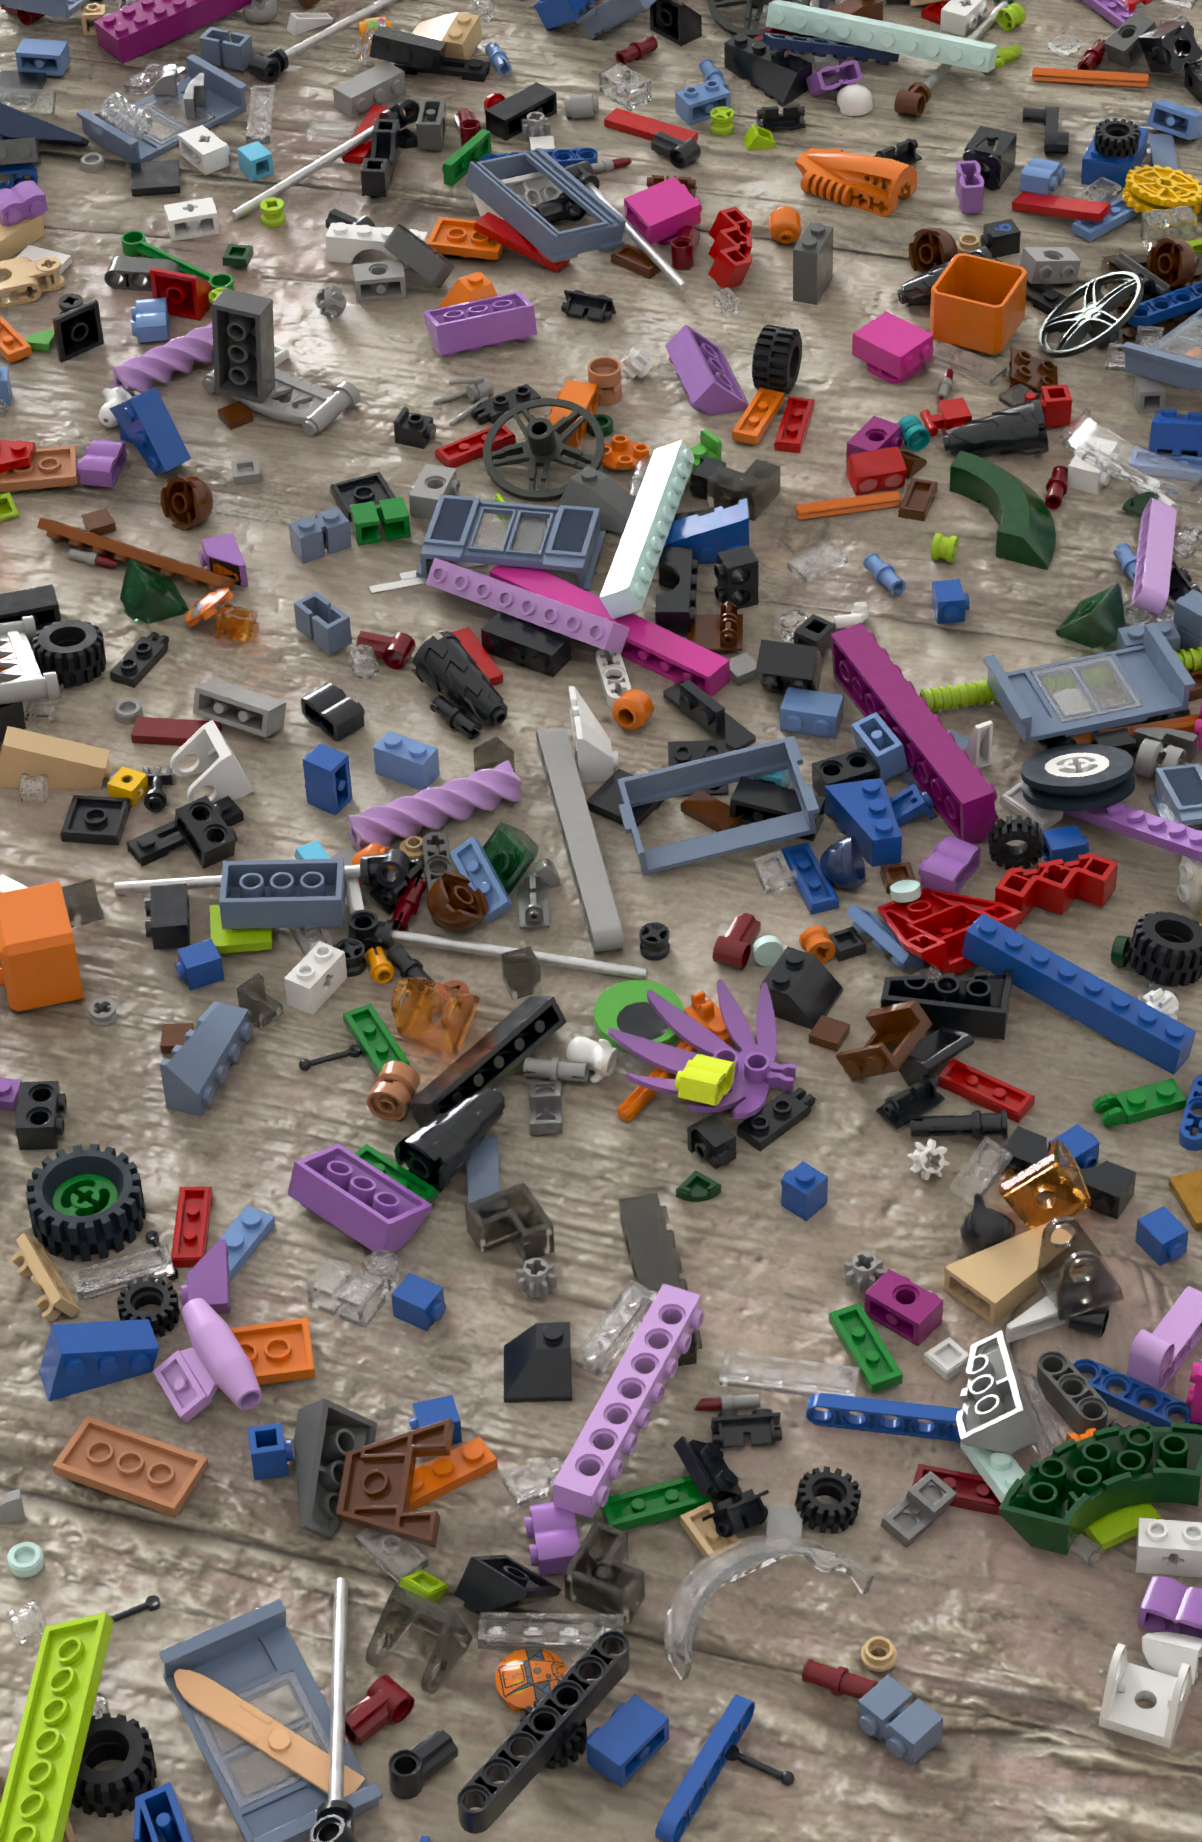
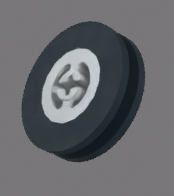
[1021,744,1135,811]

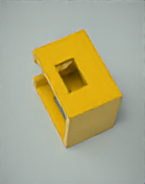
[107,766,149,807]

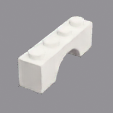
[325,222,428,270]

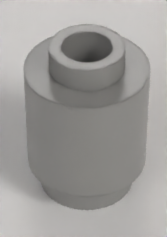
[564,93,599,119]

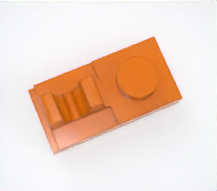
[684,991,734,1046]

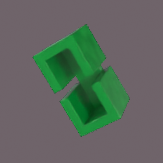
[350,497,411,546]

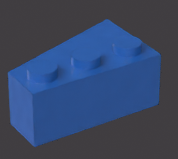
[534,0,595,30]
[109,387,191,476]
[1148,409,1202,456]
[666,498,749,564]
[824,778,902,867]
[39,1319,159,1402]
[133,1782,195,1842]

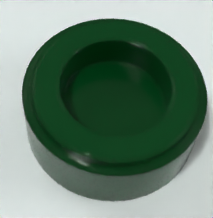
[587,414,613,437]
[1111,935,1131,967]

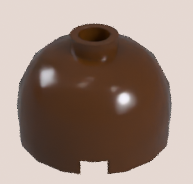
[909,228,958,274]
[1147,238,1197,289]
[161,475,213,530]
[427,871,488,932]

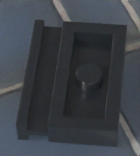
[673,1436,743,1504]

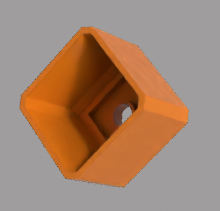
[930,253,1027,356]
[0,881,84,1012]

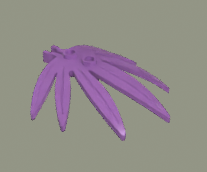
[608,979,796,1119]

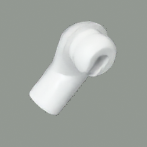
[833,602,870,629]

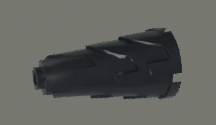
[897,245,993,307]
[942,399,1049,456]
[411,631,508,725]
[394,1088,505,1193]

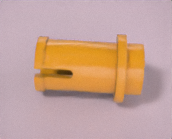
[366,947,394,984]

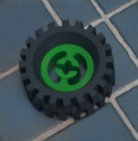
[26,1144,146,1262]

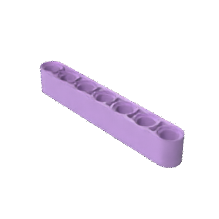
[1132,498,1177,616]

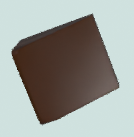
[900,451,927,479]

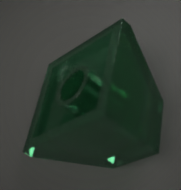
[120,559,189,624]
[1055,583,1125,649]
[482,822,539,895]

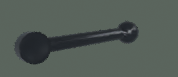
[299,1045,361,1071]
[146,1231,179,1280]
[110,1595,160,1622]
[725,1745,795,1786]

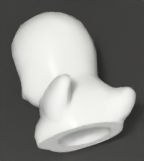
[98,387,132,428]
[566,1036,618,1083]

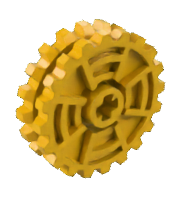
[1121,165,1202,222]

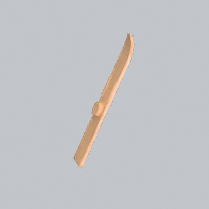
[174,1669,365,1797]

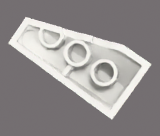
[472,172,563,220]
[568,686,619,783]

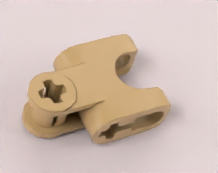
[0,257,65,308]

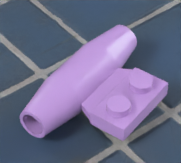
[152,1298,262,1423]

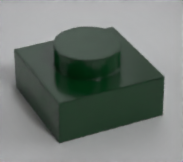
[222,244,254,268]

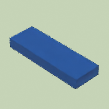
[780,843,839,915]

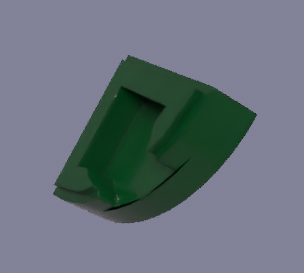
[1122,492,1160,517]
[676,1170,722,1202]

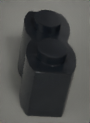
[301,683,365,741]

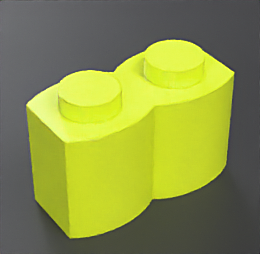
[675,1054,736,1106]

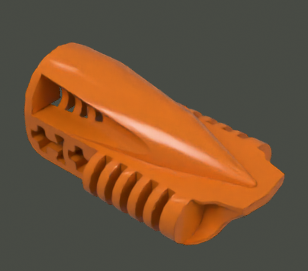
[795,147,917,217]

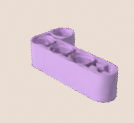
[1127,1286,1202,1391]

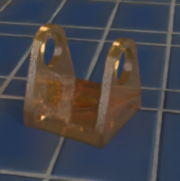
[391,977,480,1056]
[998,1139,1092,1230]

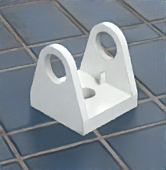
[170,720,254,803]
[1099,1643,1192,1748]

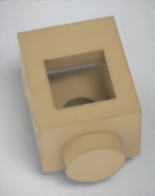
[81,3,107,36]

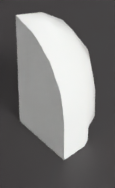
[1142,1632,1202,1685]

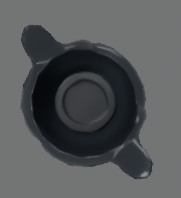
[960,1193,1016,1252]

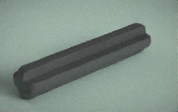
[1114,253,1171,296]

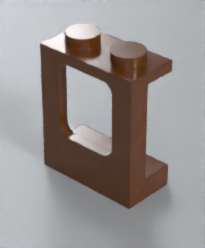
[835,1000,932,1081]

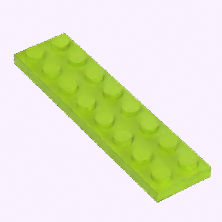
[0,1612,114,1842]

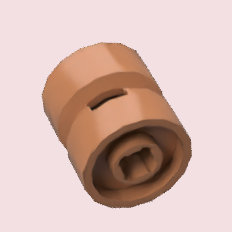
[588,357,622,406]
[367,1061,420,1121]

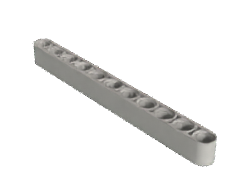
[536,727,624,953]

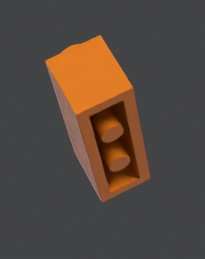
[548,380,598,449]

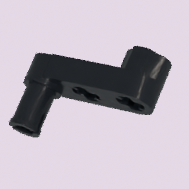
[1022,106,1069,154]

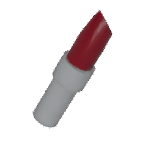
[591,158,631,173]
[936,369,954,401]
[69,548,117,568]
[694,1394,761,1412]

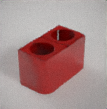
[845,447,907,496]

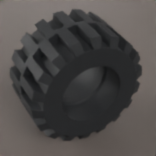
[752,325,802,394]
[33,620,106,687]
[1127,911,1202,987]
[72,1713,157,1818]

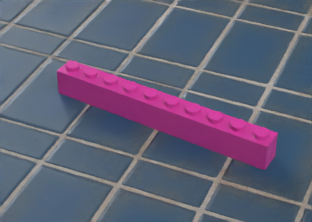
[490,565,730,697]

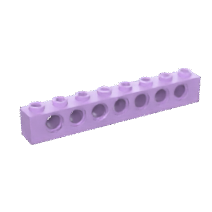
[426,558,630,654]
[552,1283,705,1519]

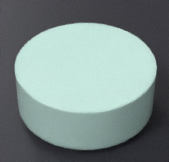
[890,880,921,903]
[752,935,784,966]
[7,1542,44,1578]

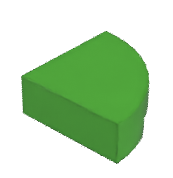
[25,330,56,352]

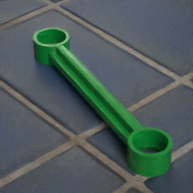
[121,230,235,291]

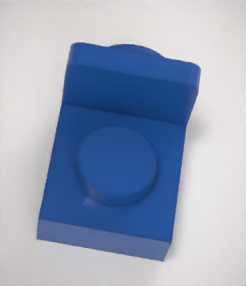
[889,783,936,827]

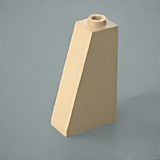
[0,215,45,261]
[0,726,113,790]
[944,1221,1076,1325]

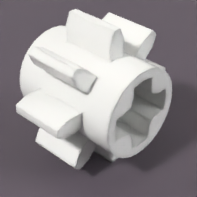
[621,347,653,379]
[1142,988,1179,1020]
[907,1139,950,1180]

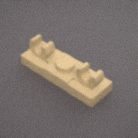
[10,1233,80,1322]

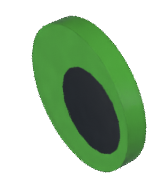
[594,980,684,1054]

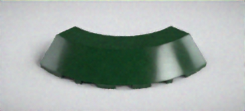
[949,450,1056,570]
[999,1422,1202,1556]

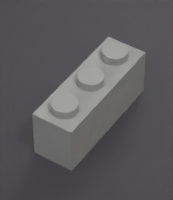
[333,61,406,119]
[193,678,286,738]

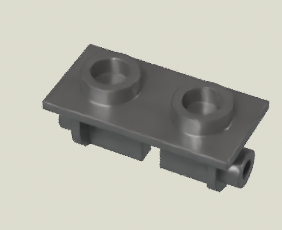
[518,871,550,929]

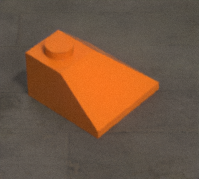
[438,271,498,308]

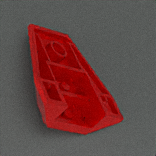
[877,888,1022,976]

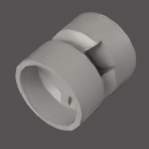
[1134,738,1186,779]

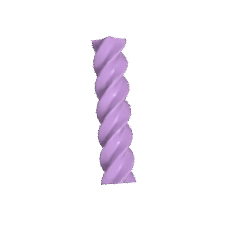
[111,322,214,395]
[348,760,522,852]

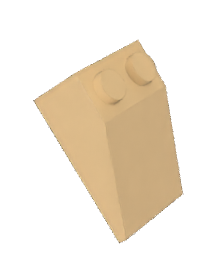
[412,12,482,60]

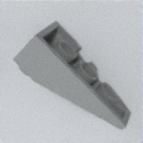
[956,1330,1042,1454]

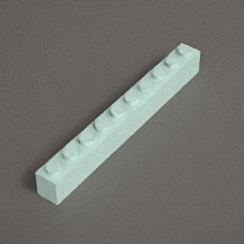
[766,0,999,73]
[599,440,694,620]

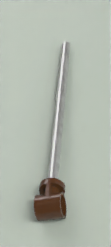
[894,1,1009,118]

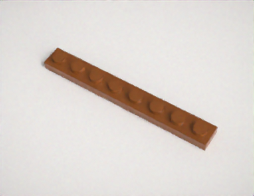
[37,518,236,591]

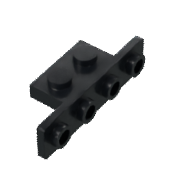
[663,679,756,751]

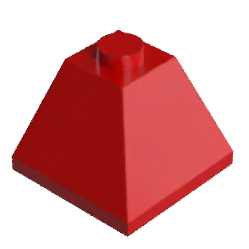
[149,267,211,321]

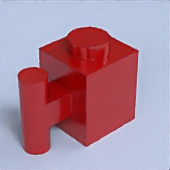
[1025,384,1072,428]
[920,397,972,437]

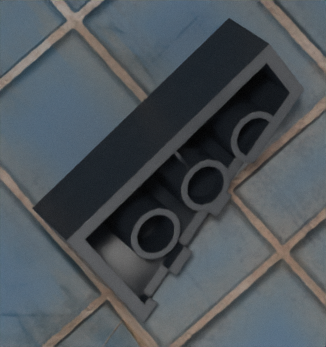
[724,33,812,107]
[881,970,1013,1040]

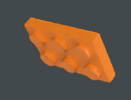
[428,217,505,260]
[217,1318,315,1391]

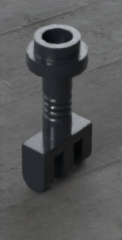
[143,766,173,813]

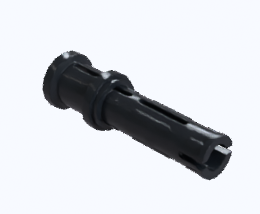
[910,1110,1008,1139]

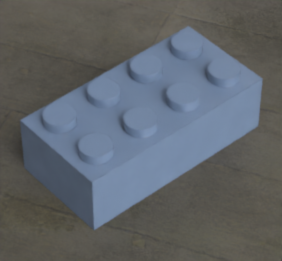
[219,859,346,929]

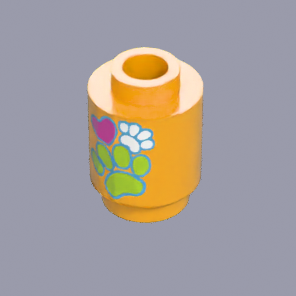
[358,17,392,42]

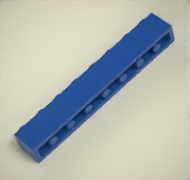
[961,913,1196,1075]

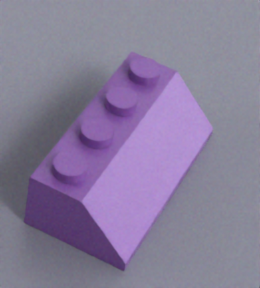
[423,291,537,357]
[665,324,749,416]
[287,1144,433,1257]

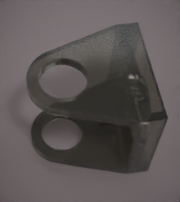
[1037,1216,1124,1321]
[366,1585,473,1694]

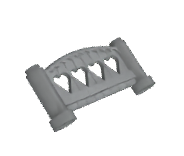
[202,368,360,436]
[0,615,60,705]

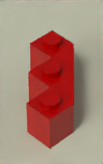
[708,207,752,290]
[995,853,1118,924]

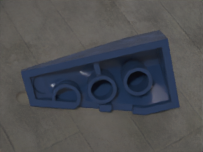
[0,103,89,146]

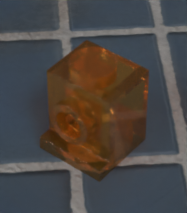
[214,603,259,642]

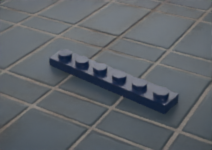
[762,33,899,65]

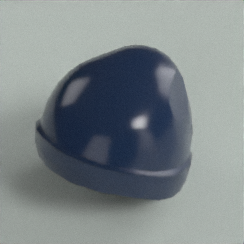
[820,836,866,889]

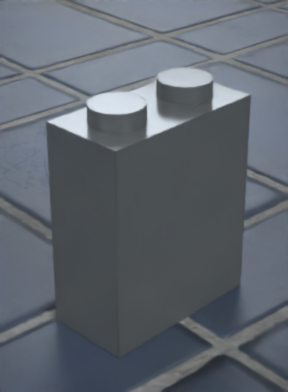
[0,137,41,166]
[793,223,833,305]

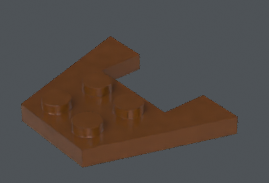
[336,1418,454,1548]

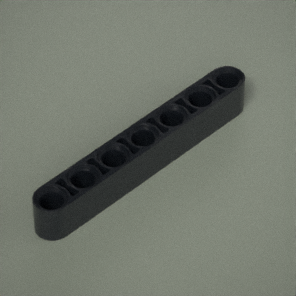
[457,1630,630,1834]

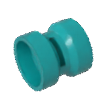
[897,415,931,451]

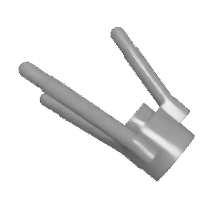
[433,375,494,426]

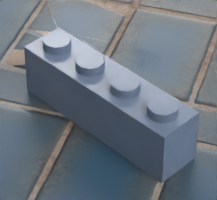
[160,1001,253,1117]

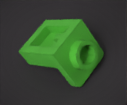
[690,429,722,471]

